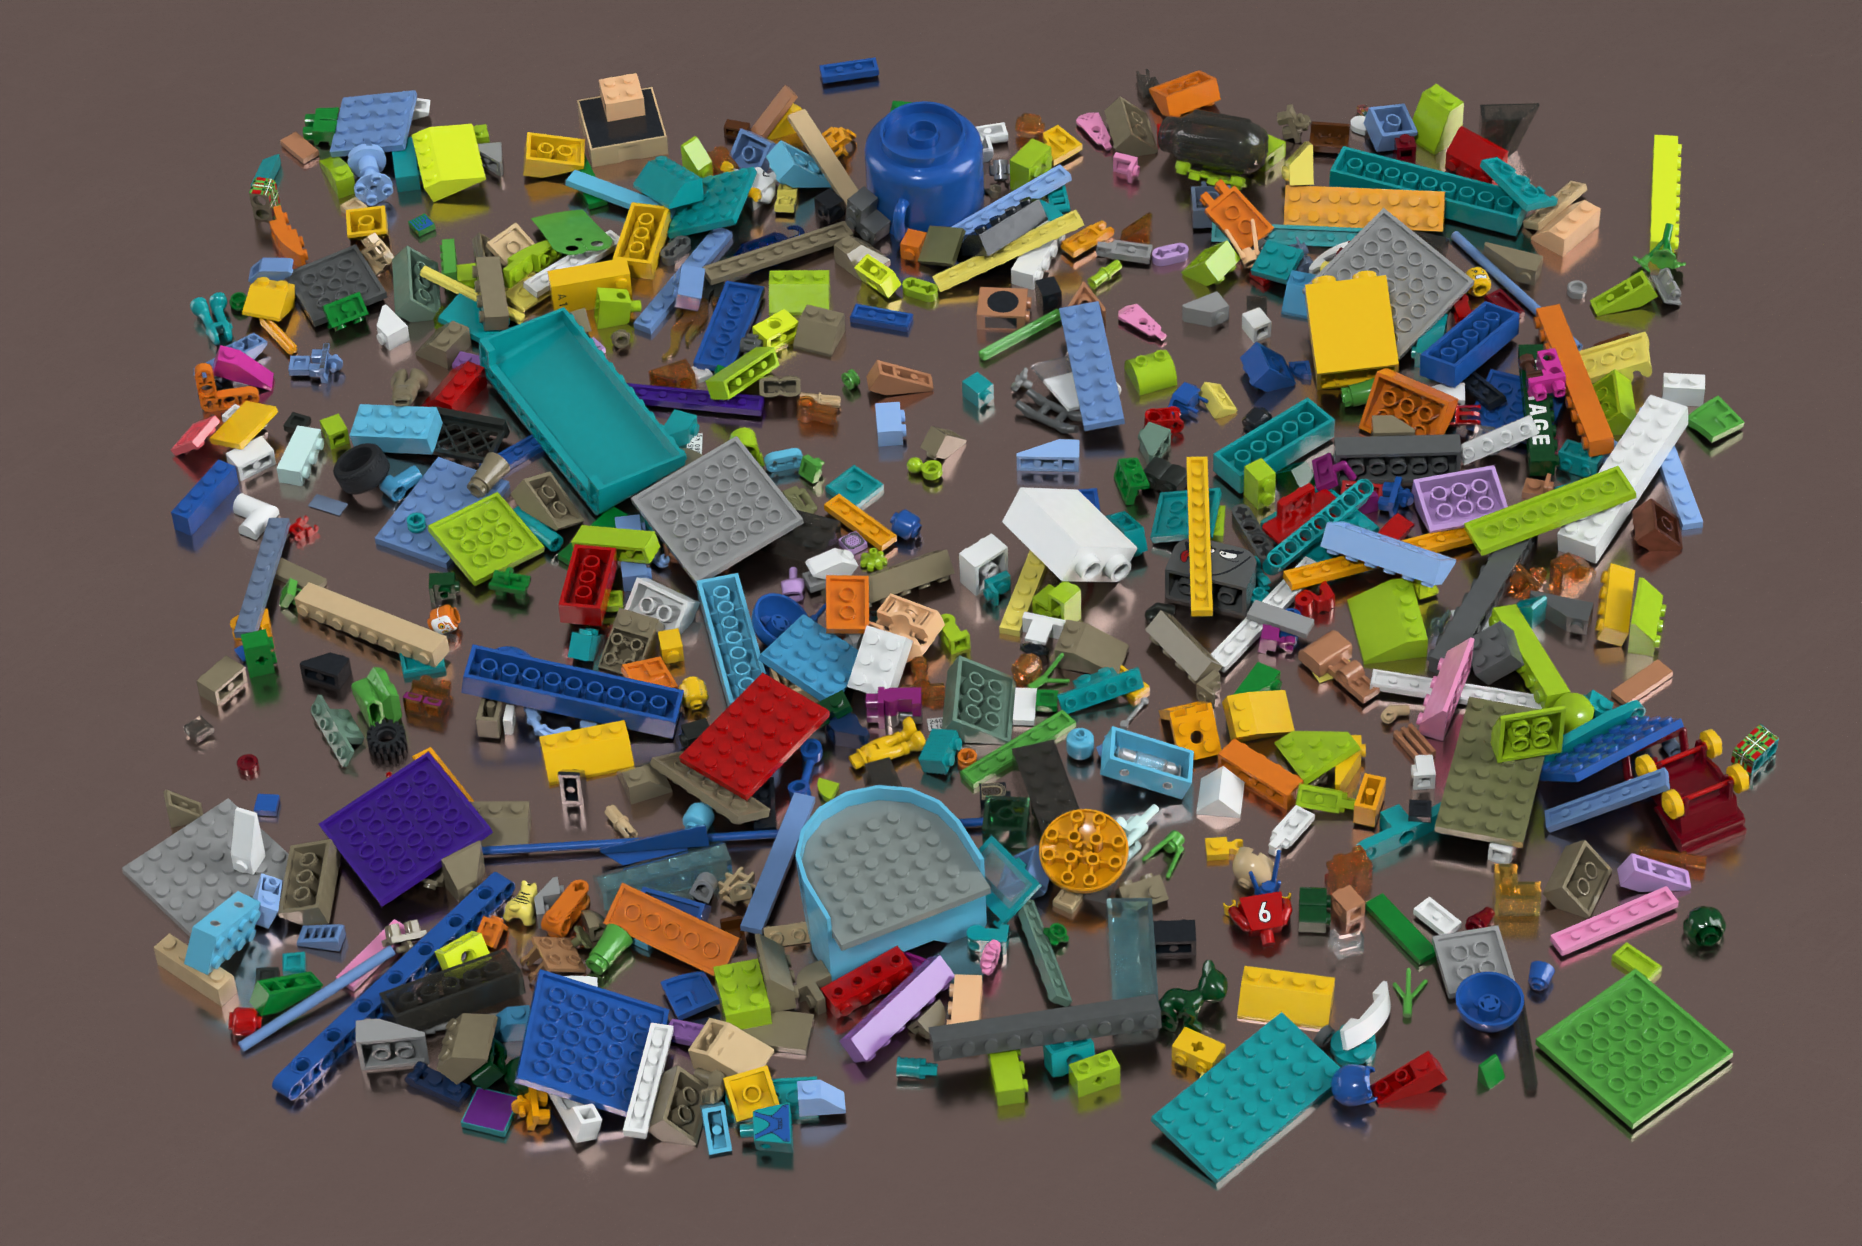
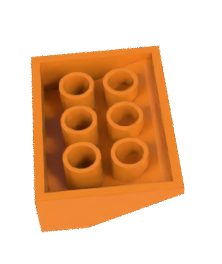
[1359,368,1459,435]

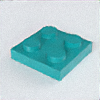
[1251,240,1304,285]

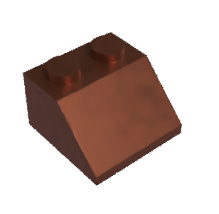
[1632,498,1683,551]

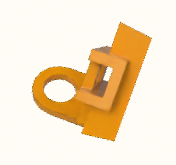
[822,127,856,160]

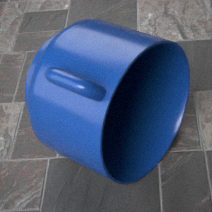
[864,101,984,242]

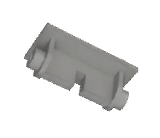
[1650,268,1682,305]

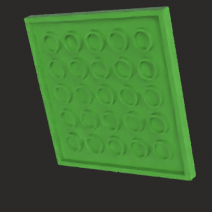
[1535,969,1733,1129]

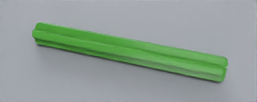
[978,309,1061,361]

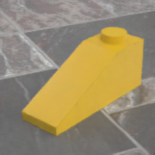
[1335,735,1366,792]

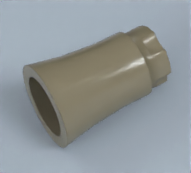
[467,452,510,498]

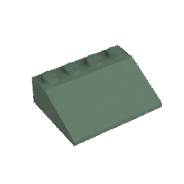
[942,655,1016,745]

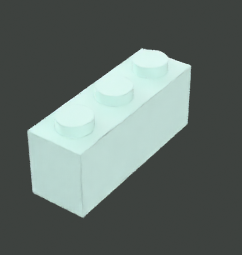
[277,425,324,486]

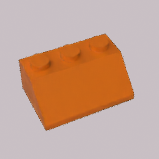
[1149,70,1221,119]

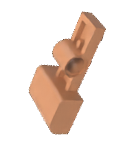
[1298,630,1380,704]

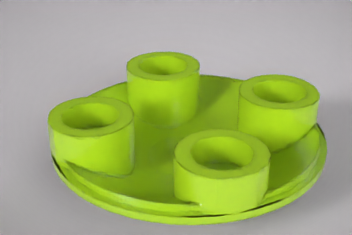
[1553,693,1595,735]

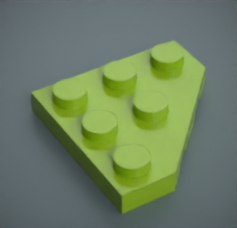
[1274,731,1361,784]

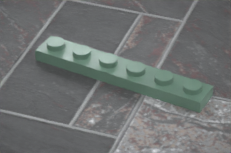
[1013,894,1072,1007]

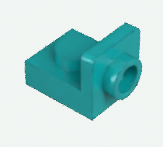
[983,570,1011,607]

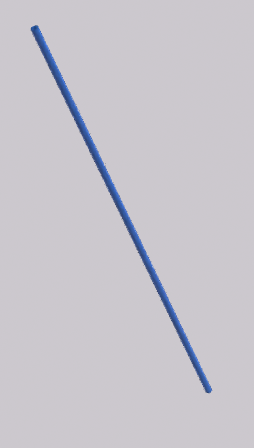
[482,817,985,855]

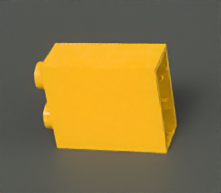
[1305,271,1399,390]

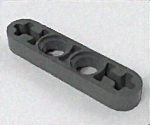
[1232,504,1275,566]

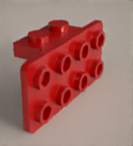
[1262,483,1337,551]

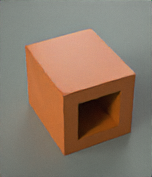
[900,228,927,262]

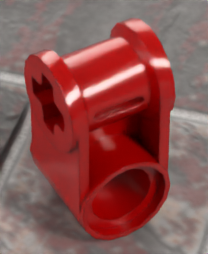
[1144,406,1184,434]

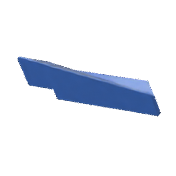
[599,824,709,866]

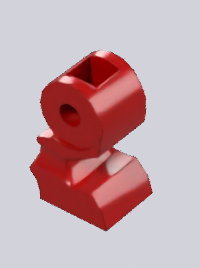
[1295,580,1335,617]

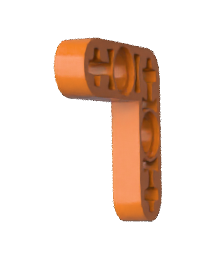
[194,363,259,412]

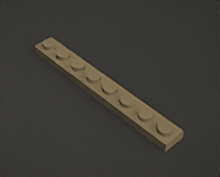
[702,221,853,285]

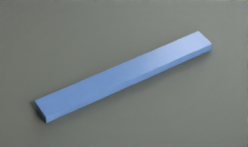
[740,792,816,935]

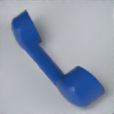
[788,739,823,799]

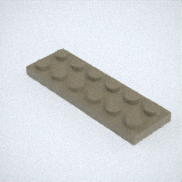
[650,751,770,825]

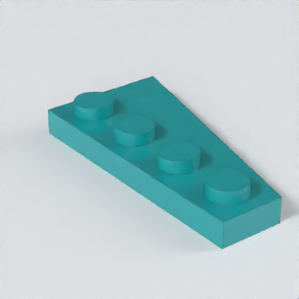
[1480,157,1558,211]

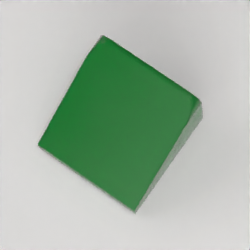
[1477,1054,1505,1089]

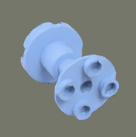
[347,144,393,206]

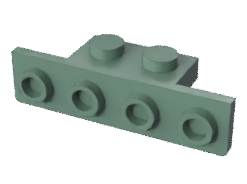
[310,695,365,767]

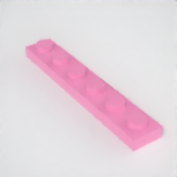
[1550,886,1679,956]

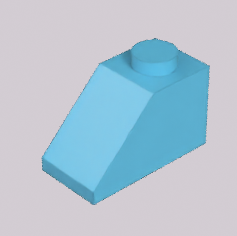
[700,1102,732,1155]

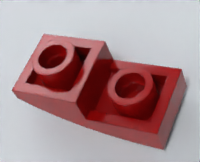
[1378,513,1415,540]

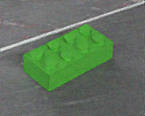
[440,238,457,291]

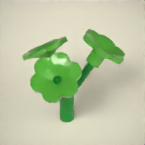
[1632,223,1686,273]

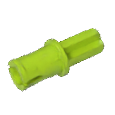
[1087,260,1122,289]

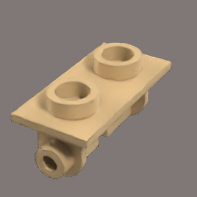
[763,921,810,946]

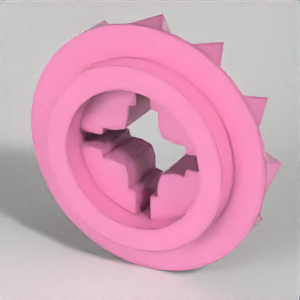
[980,939,1001,975]

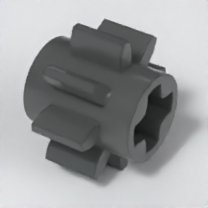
[740,333,763,355]

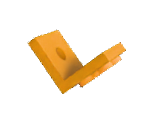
[1159,701,1222,760]

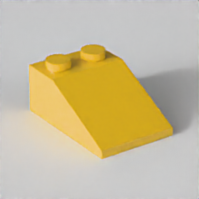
[523,132,585,178]
[1222,690,1295,742]

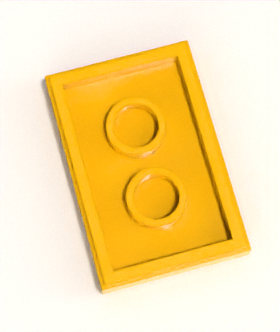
[209,401,278,450]

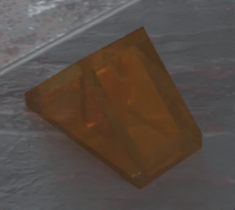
[1120,212,1152,245]

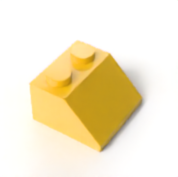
[346,205,389,240]
[242,277,295,322]

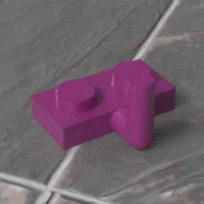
[1312,453,1357,492]

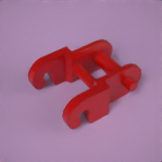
[288,515,319,541]

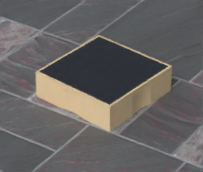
[577,87,668,167]

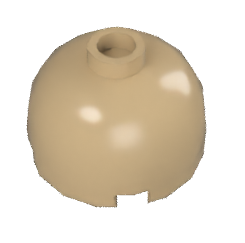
[1232,847,1274,889]

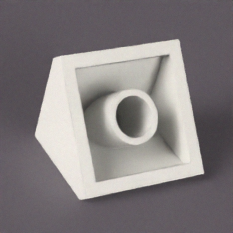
[1196,766,1245,818]

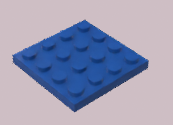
[1466,369,1565,444]

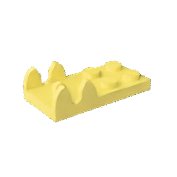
[1579,332,1652,383]

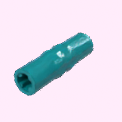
[513,506,563,552]

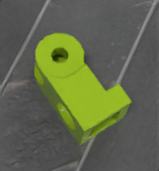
[938,614,971,655]

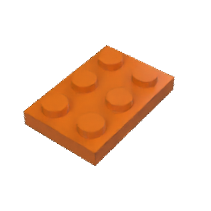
[826,575,869,634]

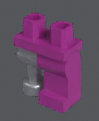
[866,687,923,729]

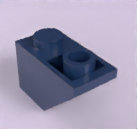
[825,713,870,749]

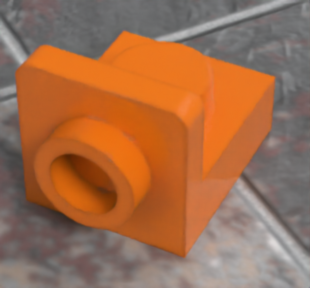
[477,915,509,949]

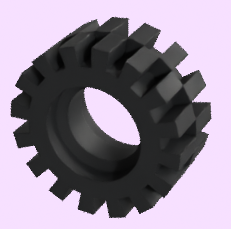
[366,719,407,760]

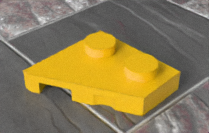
[1043,125,1083,166]

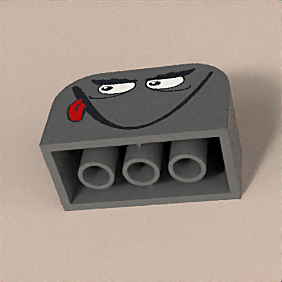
[1165,538,1256,617]

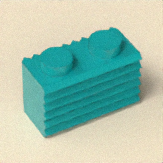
[919,728,962,775]

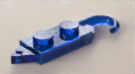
[733,225,805,257]

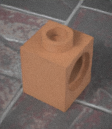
[1331,885,1365,926]

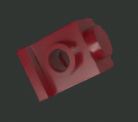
[1393,134,1416,164]

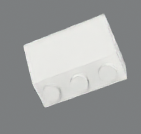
[625,577,700,635]

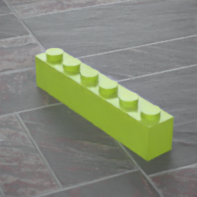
[1489,604,1570,709]

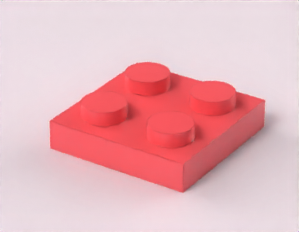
[171,415,220,456]

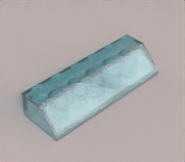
[593,842,733,911]
[1106,898,1159,1003]

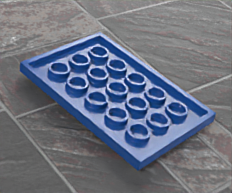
[1539,716,1684,782]

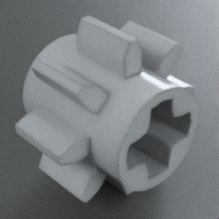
[989,159,1010,181]

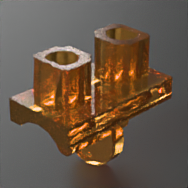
[707,146,739,174]
[1509,563,1547,599]

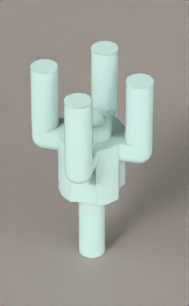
[1116,804,1159,862]

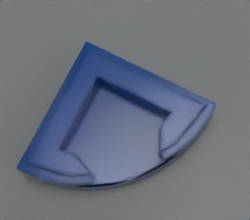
[1289,360,1312,380]

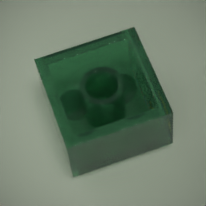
[982,795,1030,848]

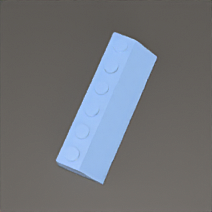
[1320,521,1457,588]

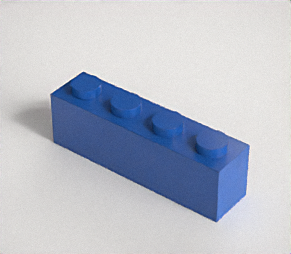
[171,459,239,536]

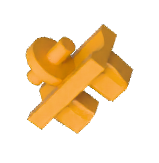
[511,1087,550,1131]

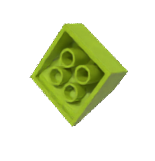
[1491,705,1566,763]

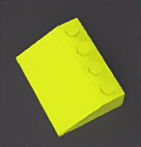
[412,124,486,202]

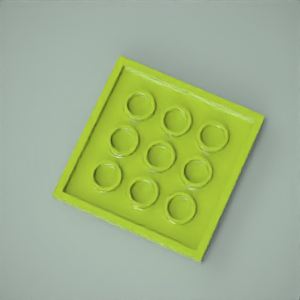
[428,492,545,586]

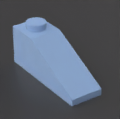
[1016,439,1080,472]

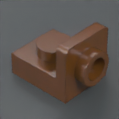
[720,915,748,952]

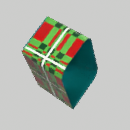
[1731,724,1779,776]

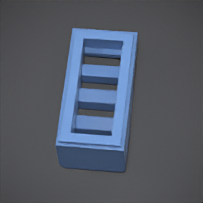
[297,924,346,952]

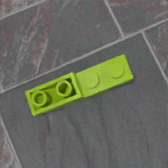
[503,240,562,288]

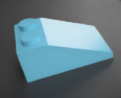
[766,140,831,188]

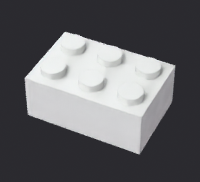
[847,625,913,694]

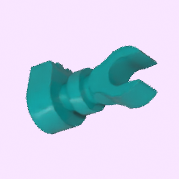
[1254,556,1271,590]

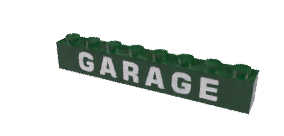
[1518,344,1559,476]

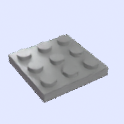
[1432,925,1515,999]

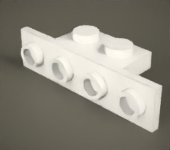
[1461,414,1539,465]

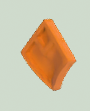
[621,657,678,689]

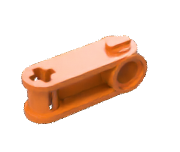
[541,880,590,938]

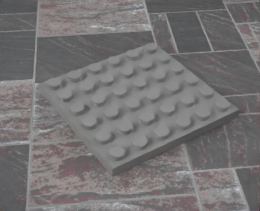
[1302,208,1474,361]
[631,436,804,585]
[122,798,289,937]

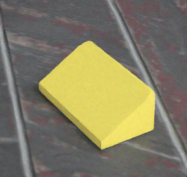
[1198,382,1238,419]

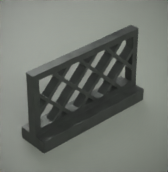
[432,406,510,464]

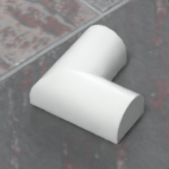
[976,122,1009,163]
[233,493,280,540]

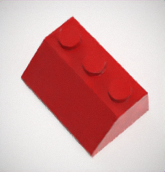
[1445,126,1508,185]
[420,361,487,412]

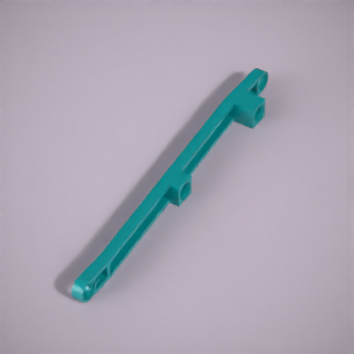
[1354,700,1646,862]

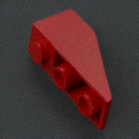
[1370,1050,1448,1105]

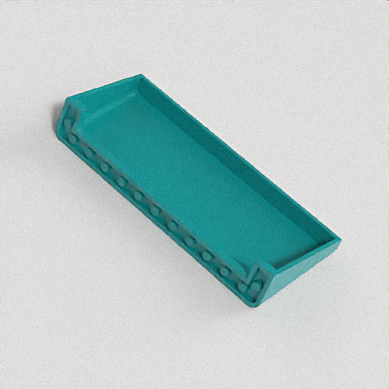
[479,307,687,515]

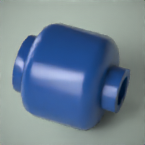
[890,509,922,540]

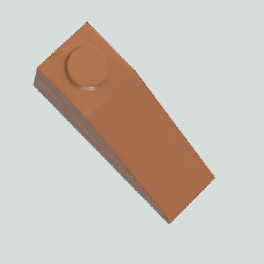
[866,360,934,395]

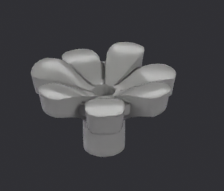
[1010,367,1033,392]

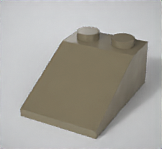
[511,472,585,531]
[1054,620,1129,674]

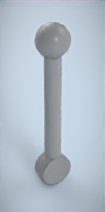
[1120,697,1149,729]

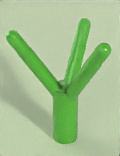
[1027,653,1070,688]
[1393,968,1428,1018]

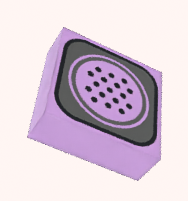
[838,531,868,555]

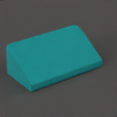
[251,154,281,186]

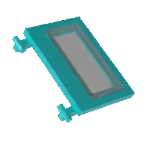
[978,835,1042,929]

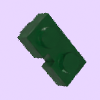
[817,690,853,729]

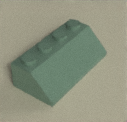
[392,246,441,322]

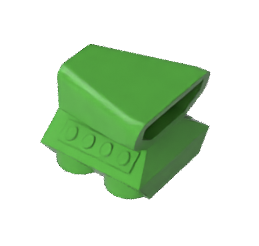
[351,667,402,727]

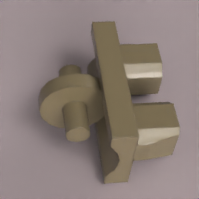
[1277,104,1311,143]
[381,919,427,955]

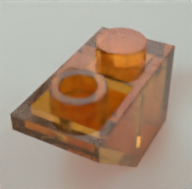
[648,359,696,389]

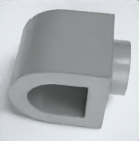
[689,872,718,903]

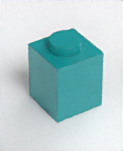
[962,372,994,408]

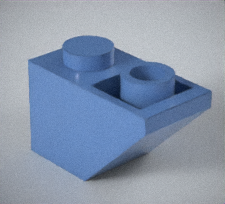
[248,258,294,284]

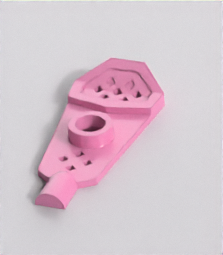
[1076,112,1112,151]
[1118,304,1167,341]

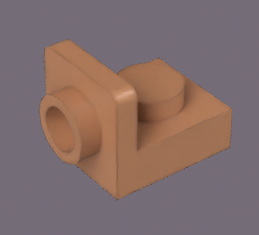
[1522,473,1554,499]

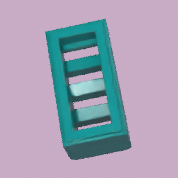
[1046,184,1071,213]

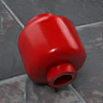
[228,1007,262,1037]

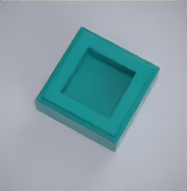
[282,952,306,976]

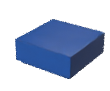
[254,794,280,816]

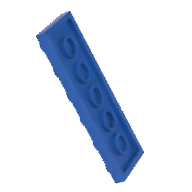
[693,281,765,371]

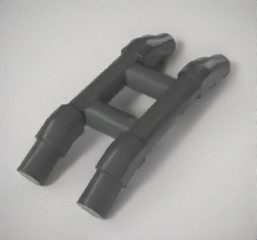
[1014,387,1082,434]

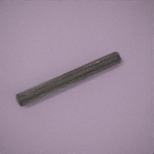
[1515,1000,1538,1091]

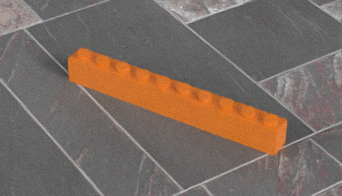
[1533,304,1614,457]

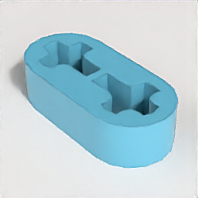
[764,448,803,472]

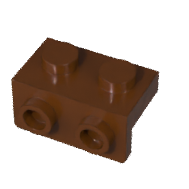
[1309,121,1350,154]

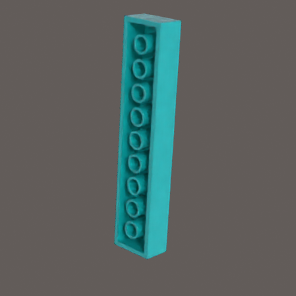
[1329,146,1529,236]

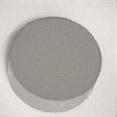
[1567,280,1587,299]

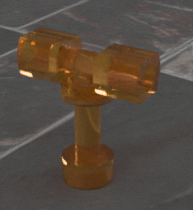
[901,656,945,700]

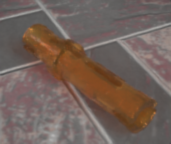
[1638,846,1707,870]

